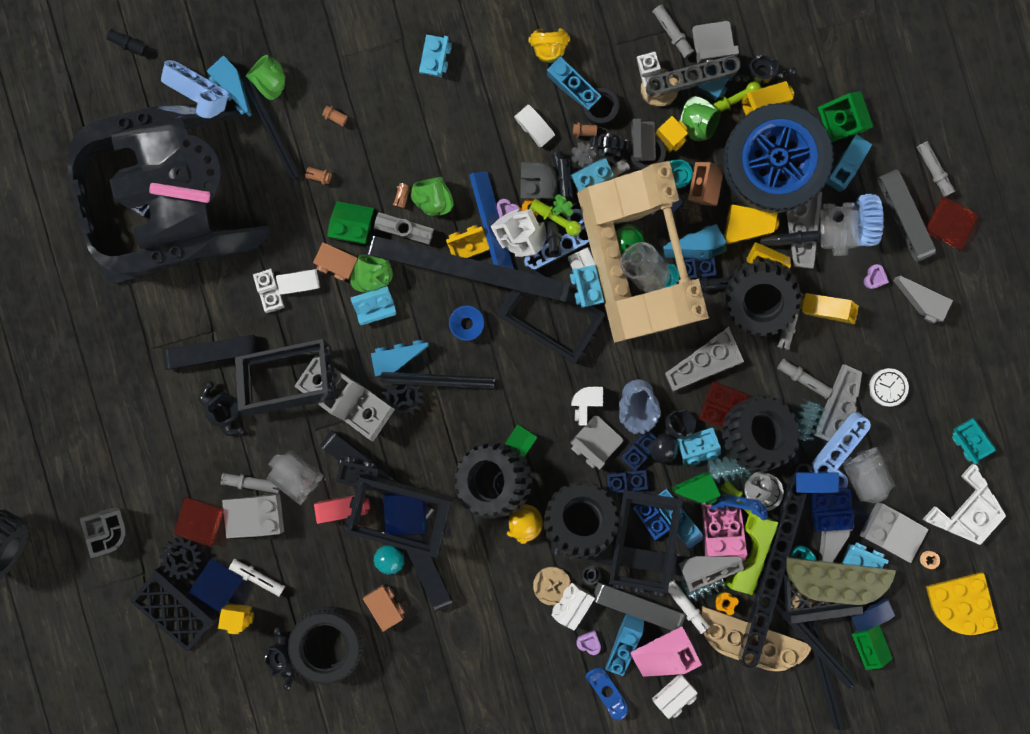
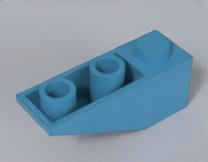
[207,55,252,117]
[547,56,602,110]
[826,134,872,192]
[664,224,727,259]
[371,340,429,376]
[657,489,704,550]
[605,614,644,676]

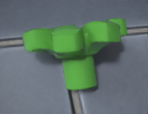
[552,194,573,218]

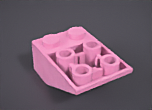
[701,503,747,563]
[631,627,702,677]

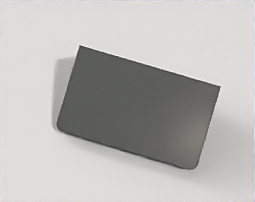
[631,119,656,161]

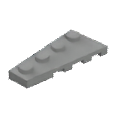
[786,192,822,269]
[665,327,744,392]
[814,364,862,442]

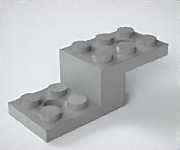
[295,355,395,441]

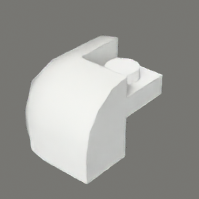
[491,208,546,257]

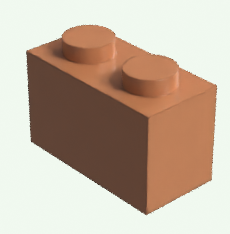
[688,162,724,206]
[313,242,358,282]
[363,584,405,631]

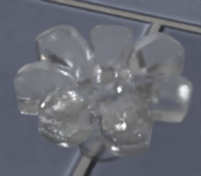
[571,142,595,167]

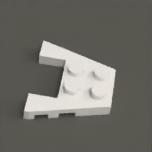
[923,464,1006,545]

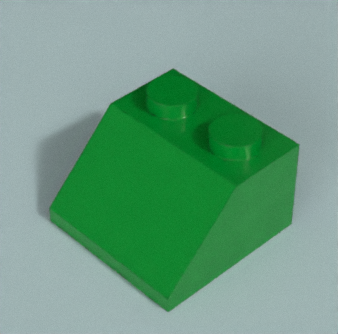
[818,91,873,143]
[327,201,375,246]
[671,472,721,505]

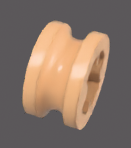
[920,551,940,569]

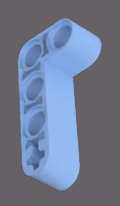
[161,60,228,118]
[524,209,589,270]
[811,413,871,491]

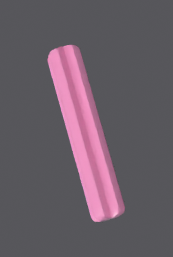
[149,183,210,203]

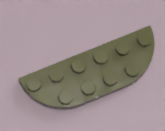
[787,557,896,605]

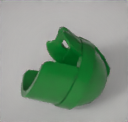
[615,223,644,262]

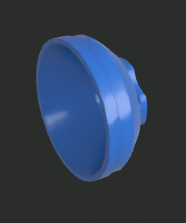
[449,306,484,341]

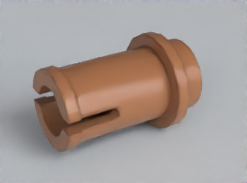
[322,105,348,127]
[573,122,597,138]
[305,167,331,185]
[393,183,411,208]

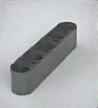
[645,56,740,97]
[878,169,936,262]
[593,582,686,631]

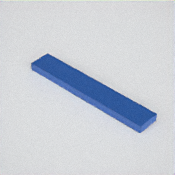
[469,171,514,269]

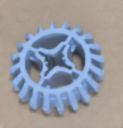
[853,194,884,246]

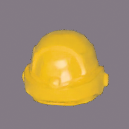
[529,28,570,63]
[507,504,543,544]

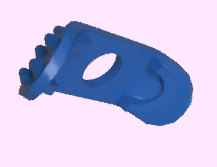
[710,494,768,520]
[585,668,628,720]

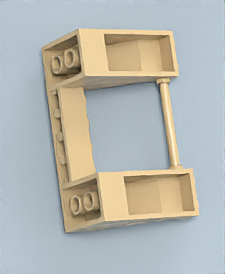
[577,161,709,343]

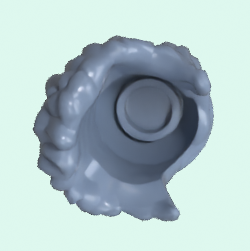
[619,379,661,434]

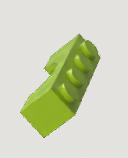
[725,512,778,595]

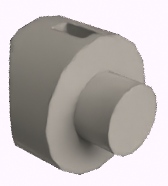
[745,472,772,501]

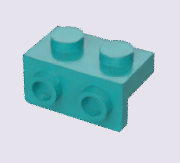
[952,417,996,465]

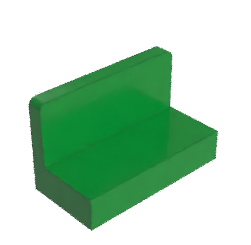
[505,425,537,457]
[852,625,892,670]

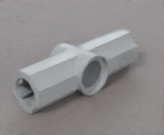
[374,213,434,245]

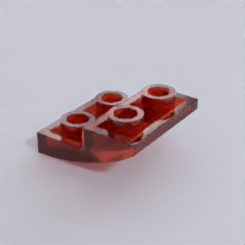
[926,197,978,250]
[699,381,749,427]
[173,497,224,546]

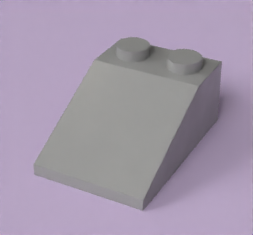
[222,494,284,538]
[859,502,929,563]

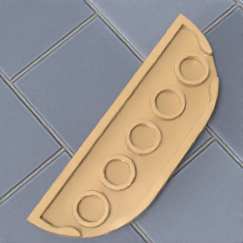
[701,606,811,671]

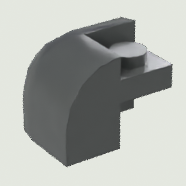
[521,162,559,202]
[80,508,125,558]

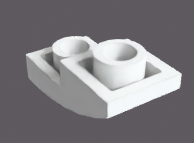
[637,52,661,97]
[514,105,555,147]
[253,269,285,314]
[276,269,320,295]

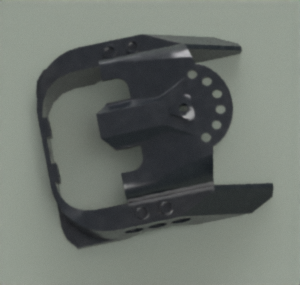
[68,104,270,284]

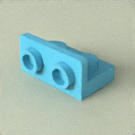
[419,34,452,78]
[571,158,613,192]
[570,265,604,308]
[351,286,396,325]
[676,428,721,466]
[841,542,889,568]

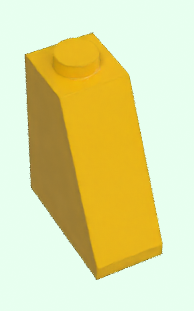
[741,81,794,115]
[724,205,779,245]
[800,293,859,325]

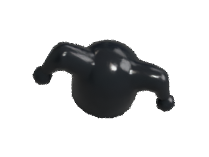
[733,55,796,85]
[198,381,245,436]
[264,627,295,691]

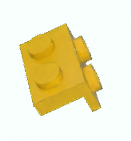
[446,225,489,258]

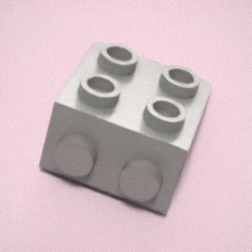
[692,21,739,64]
[570,416,623,469]

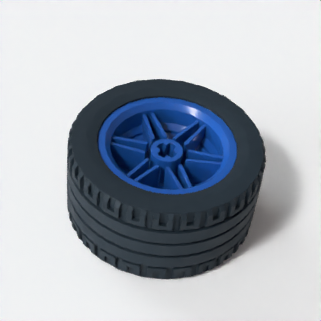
[723,103,834,213]

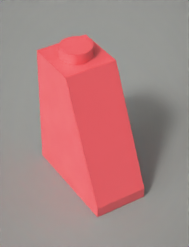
[314,495,370,524]

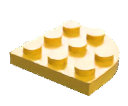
[926,572,998,635]

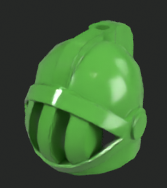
[246,55,285,100]
[680,96,721,141]
[411,177,454,216]
[350,255,393,293]

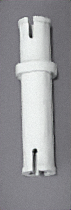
[229,559,285,597]
[668,580,711,634]

